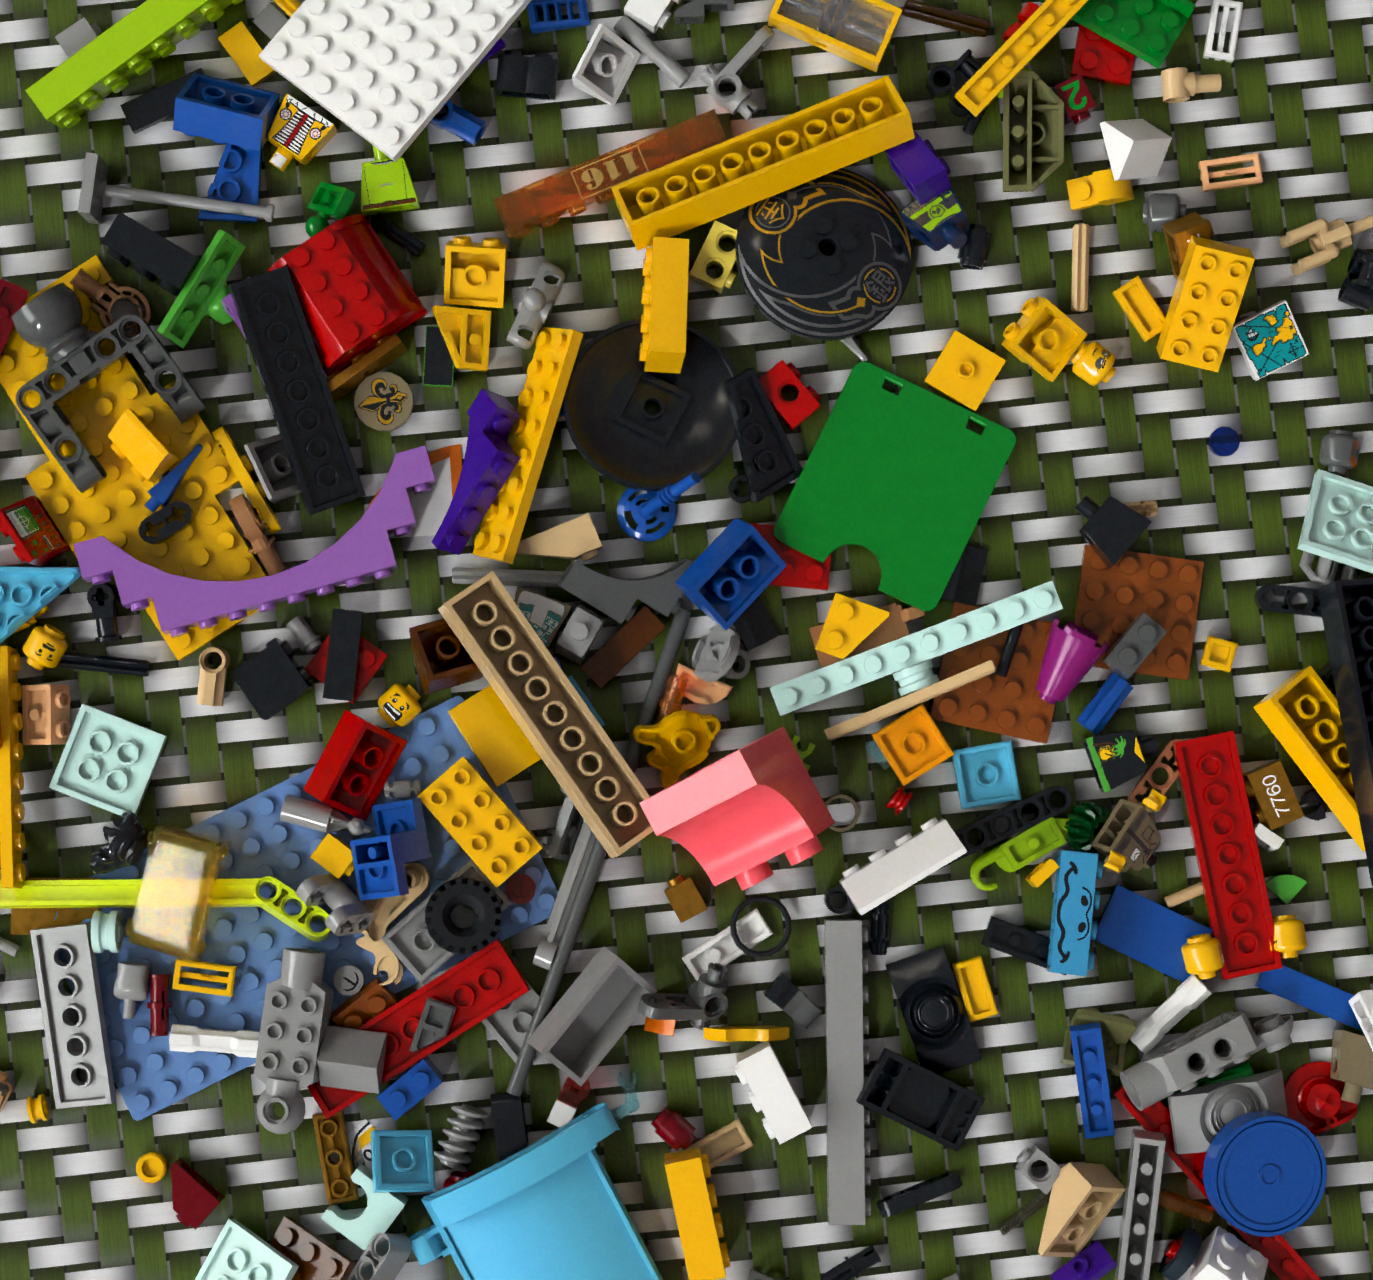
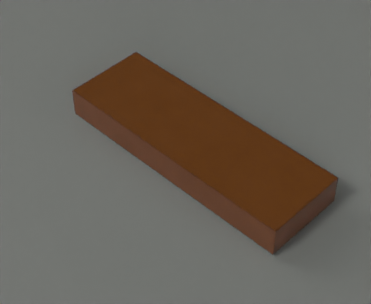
[581,605,666,689]

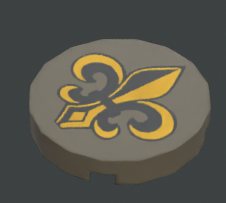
[354,372,414,432]

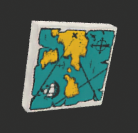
[1232,300,1309,381]

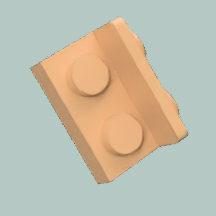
[22,684,71,745]

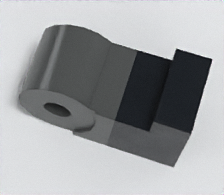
[764,973,822,1029]

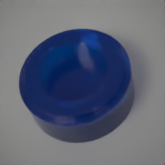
[1208,427,1240,457]

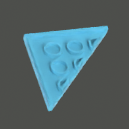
[0,566,82,644]

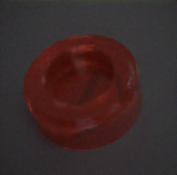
[505,873,536,904]

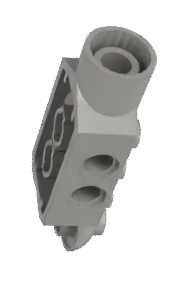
[254,948,334,1134]
[1120,1011,1294,1111]

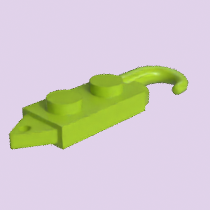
[970,817,1069,891]

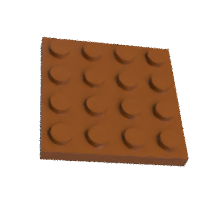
[1073,545,1204,680]
[930,602,1066,744]

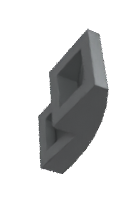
[675,0,734,25]

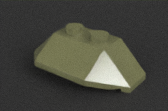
[1003,71,1064,192]

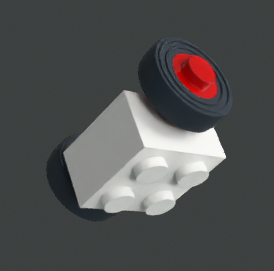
[1159,1226,1268,1280]

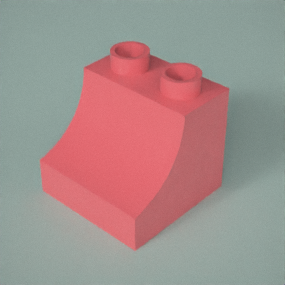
[639,726,835,890]

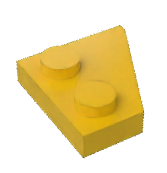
[432,305,491,372]
[815,593,890,659]

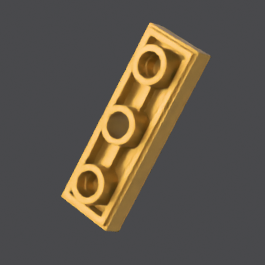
[327,334,408,402]
[312,1110,359,1205]

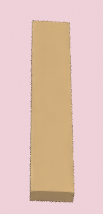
[824,660,997,740]

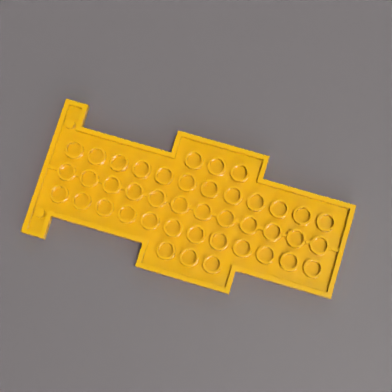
[0,255,267,661]

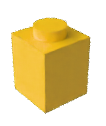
[310,832,355,879]

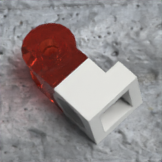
[547,1077,591,1128]

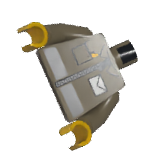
[1091,788,1167,873]

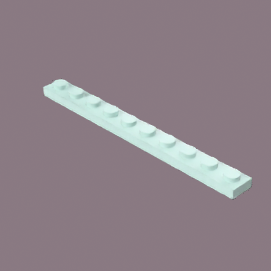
[770,581,1063,716]

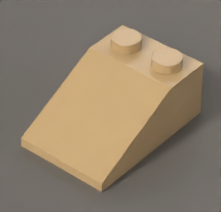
[1038,1162,1126,1257]

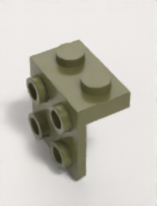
[1061,1007,1137,1076]

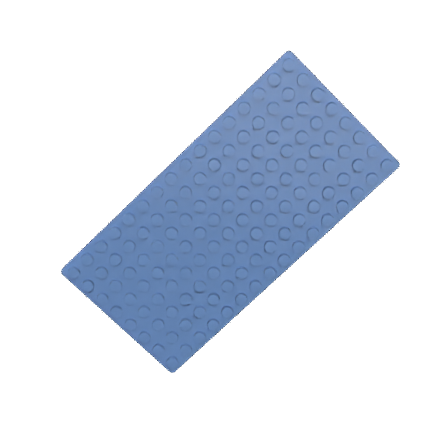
[54,696,558,1121]

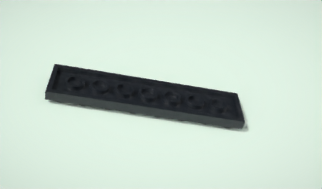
[228,266,366,515]

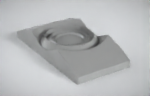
[1168,1069,1288,1154]

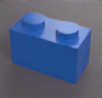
[376,1056,445,1121]

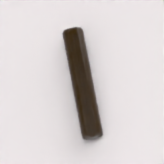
[903,0,990,37]

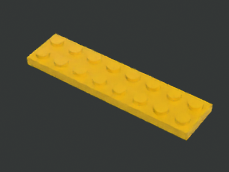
[472,327,583,565]

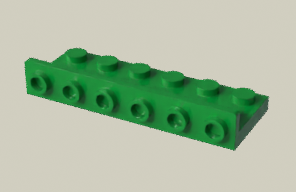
[1038,0,1196,69]

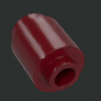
[651,1106,696,1151]

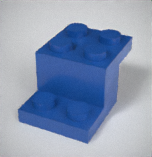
[350,798,431,901]

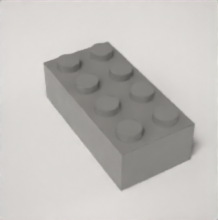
[526,947,657,1086]

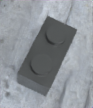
[1101,612,1168,679]

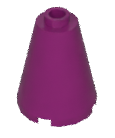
[1036,617,1109,705]

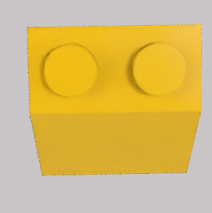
[108,408,180,483]

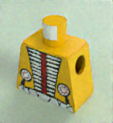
[267,94,338,172]

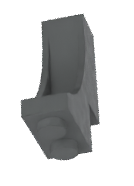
[557,558,693,624]

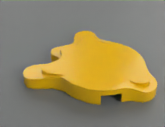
[633,710,721,788]

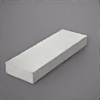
[682,908,773,981]

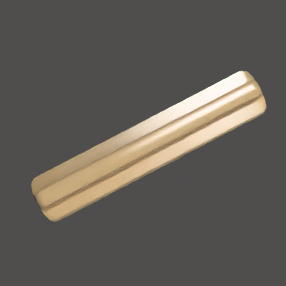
[1071,223,1090,312]

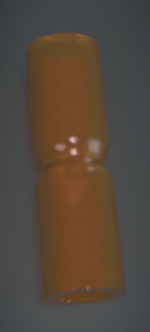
[1158,1188,1215,1224]

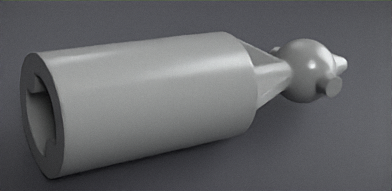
[280,794,372,836]

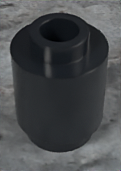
[957,224,992,270]

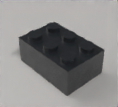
[101,212,200,297]

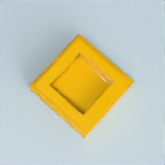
[1199,636,1238,673]

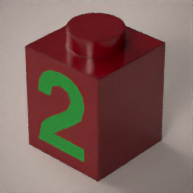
[1052,74,1096,125]

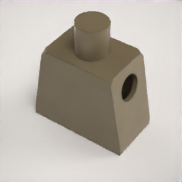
[1330,1029,1373,1105]

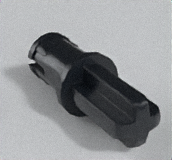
[822,1244,881,1280]

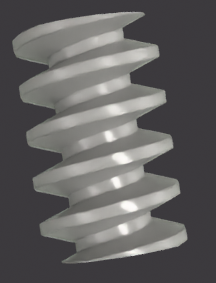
[434,1104,489,1172]

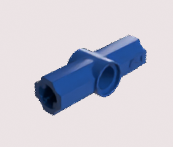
[430,100,487,146]

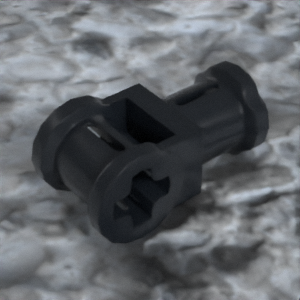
[87,584,122,643]

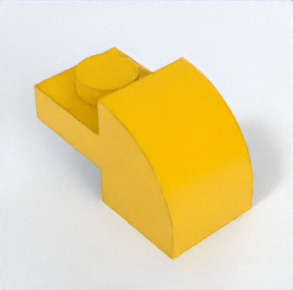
[1066,169,1134,211]

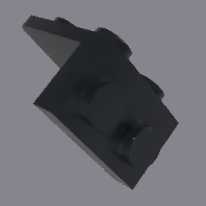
[232,638,314,720]

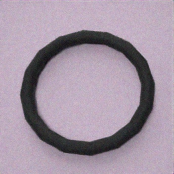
[730,895,792,958]

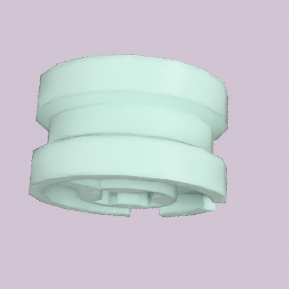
[892,659,939,696]
[91,910,123,953]

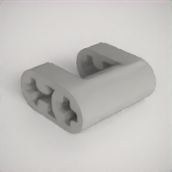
[296,873,375,936]

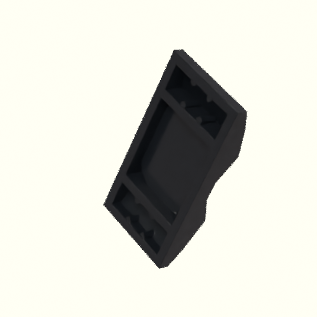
[885,945,982,1074]
[856,1047,986,1152]

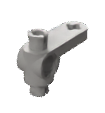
[699,25,775,121]

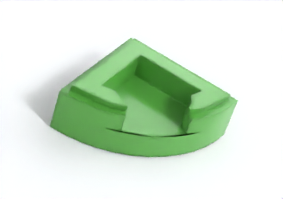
[1265,874,1307,904]

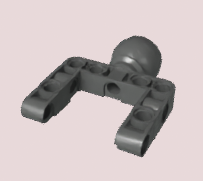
[11,283,206,493]

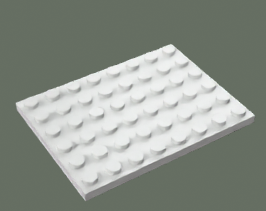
[258,0,532,162]

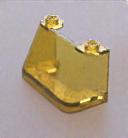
[125,824,231,962]

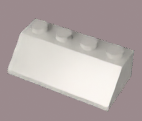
[839,817,967,916]

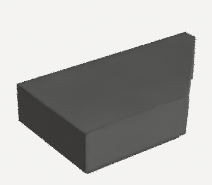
[409,997,457,1052]

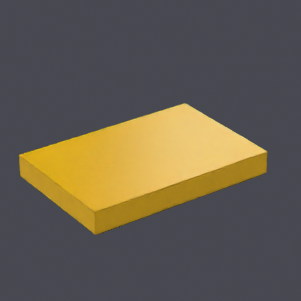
[448,685,541,788]

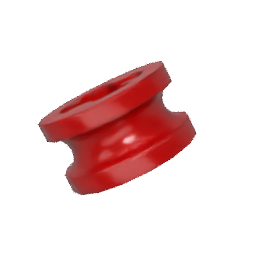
[885,785,913,815]

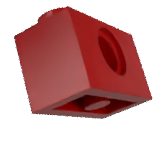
[759,360,821,431]

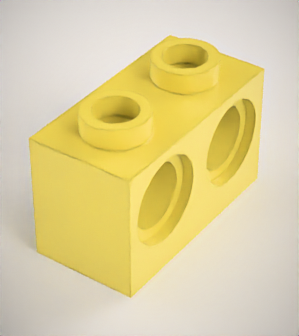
[689,220,737,294]

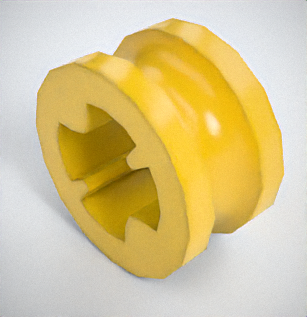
[26,1094,49,1124]

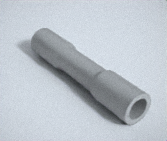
[614,15,691,88]

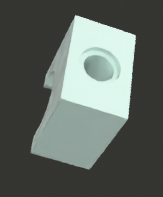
[321,1163,409,1251]

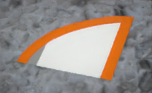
[368,444,462,538]

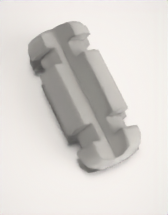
[384,780,421,798]

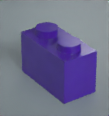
[885,132,951,205]

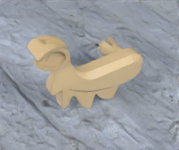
[356,862,431,986]

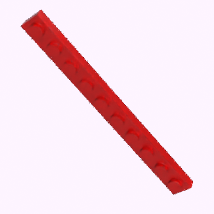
[1112,1085,1321,1280]

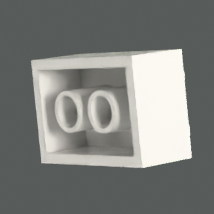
[734,1042,812,1144]

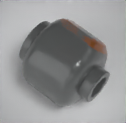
[1319,430,1360,474]

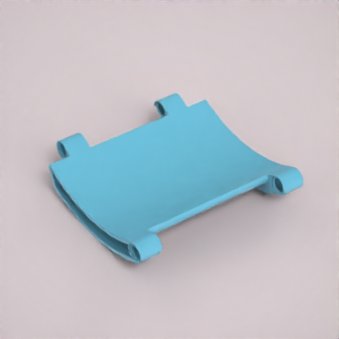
[409,1102,663,1280]

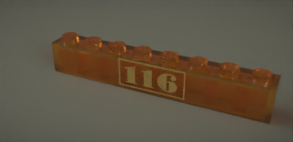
[493,109,727,239]

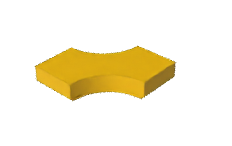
[704,1025,789,1042]

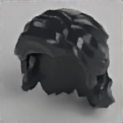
[90,811,148,874]

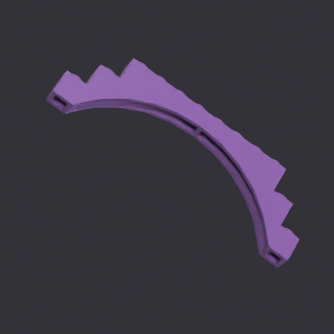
[73,445,436,638]

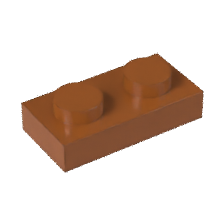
[331,977,397,1029]

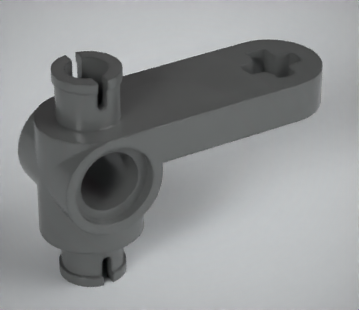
[638,963,728,1030]

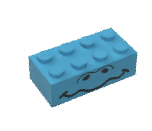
[1047,850,1103,976]

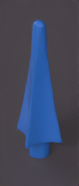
[144,444,203,513]

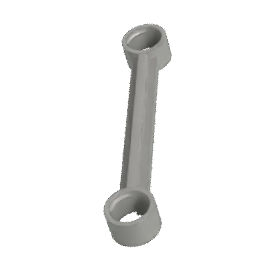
[532,820,596,970]

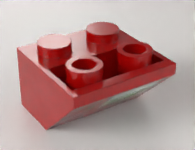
[0,495,70,567]

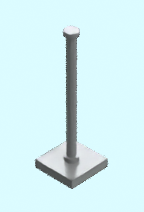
[78,152,275,224]

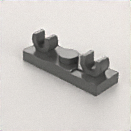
[542,787,584,862]

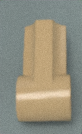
[196,646,231,706]

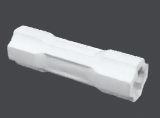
[1130,975,1212,1054]
[169,1024,260,1058]

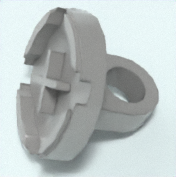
[692,625,750,682]

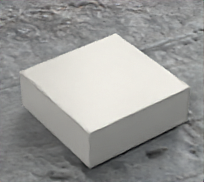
[1253,823,1284,852]

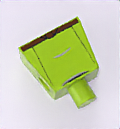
[361,146,421,217]

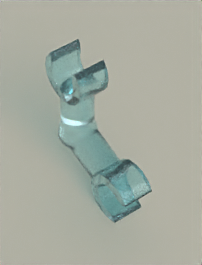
[610,1070,639,1124]

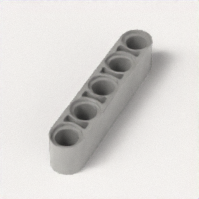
[347,1233,412,1280]

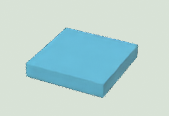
[952,740,1021,810]
[371,1130,435,1193]

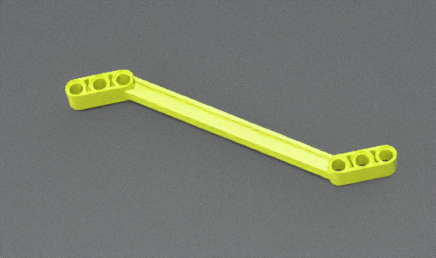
[0,876,331,942]

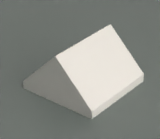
[572,23,641,106]
[1100,119,1172,181]

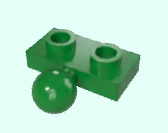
[305,181,356,237]

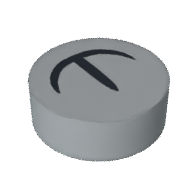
[333,965,365,996]

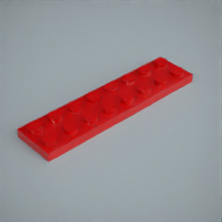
[1173,730,1283,980]
[307,938,531,1119]

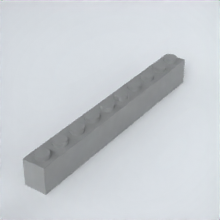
[824,919,871,1225]

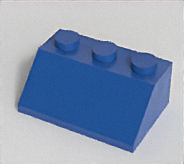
[173,72,280,151]
[675,518,787,630]

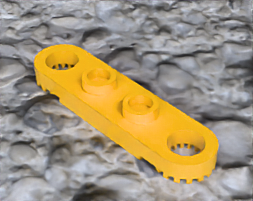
[212,426,282,535]

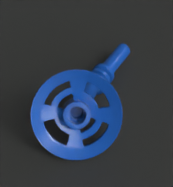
[617,472,701,542]

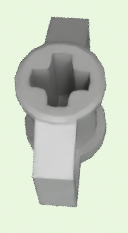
[1299,551,1355,586]

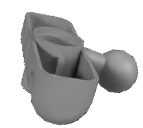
[506,260,565,349]

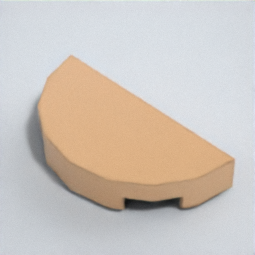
[676,663,733,705]

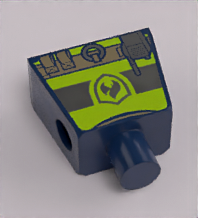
[899,187,971,251]

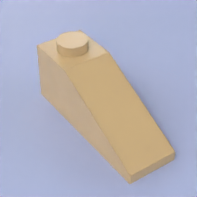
[516,513,603,562]

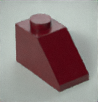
[171,1157,225,1230]

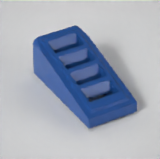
[527,0,590,34]

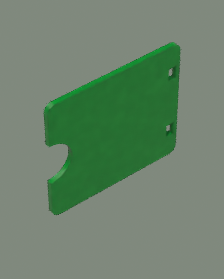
[774,361,1016,612]

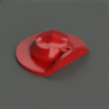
[1284,1061,1357,1135]

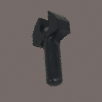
[1299,789,1328,821]

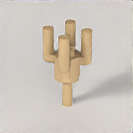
[1279,215,1373,276]

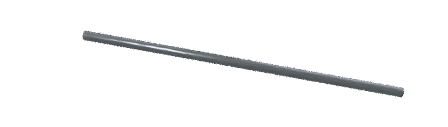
[506,608,691,1097]

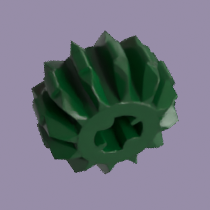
[1064,802,1110,854]

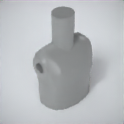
[113,961,150,1019]

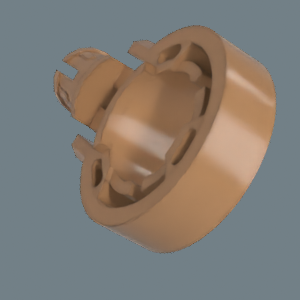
[70,268,151,338]
[229,494,286,576]

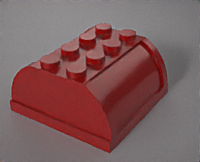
[267,213,429,377]

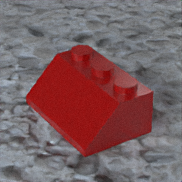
[303,710,407,821]

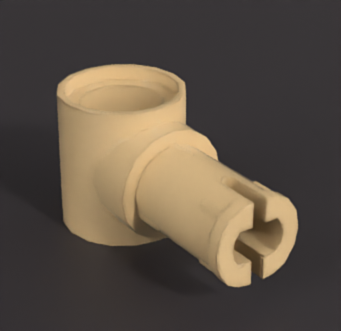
[1161,67,1222,103]

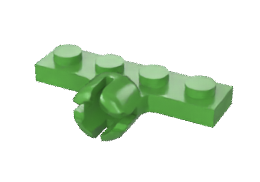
[156,229,246,349]

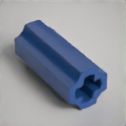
[1076,672,1133,735]

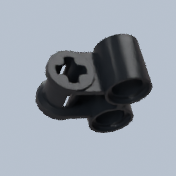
[926,49,983,117]
[1338,248,1373,311]

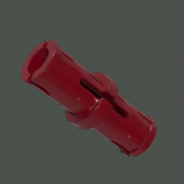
[147,974,172,1036]

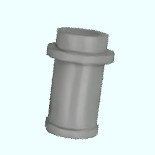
[286,615,322,654]

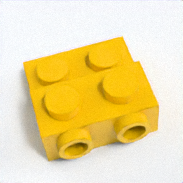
[444,236,508,308]
[1001,297,1088,382]

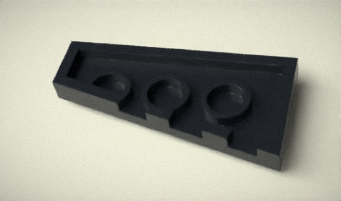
[724,368,803,503]

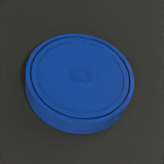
[1203,1110,1327,1237]

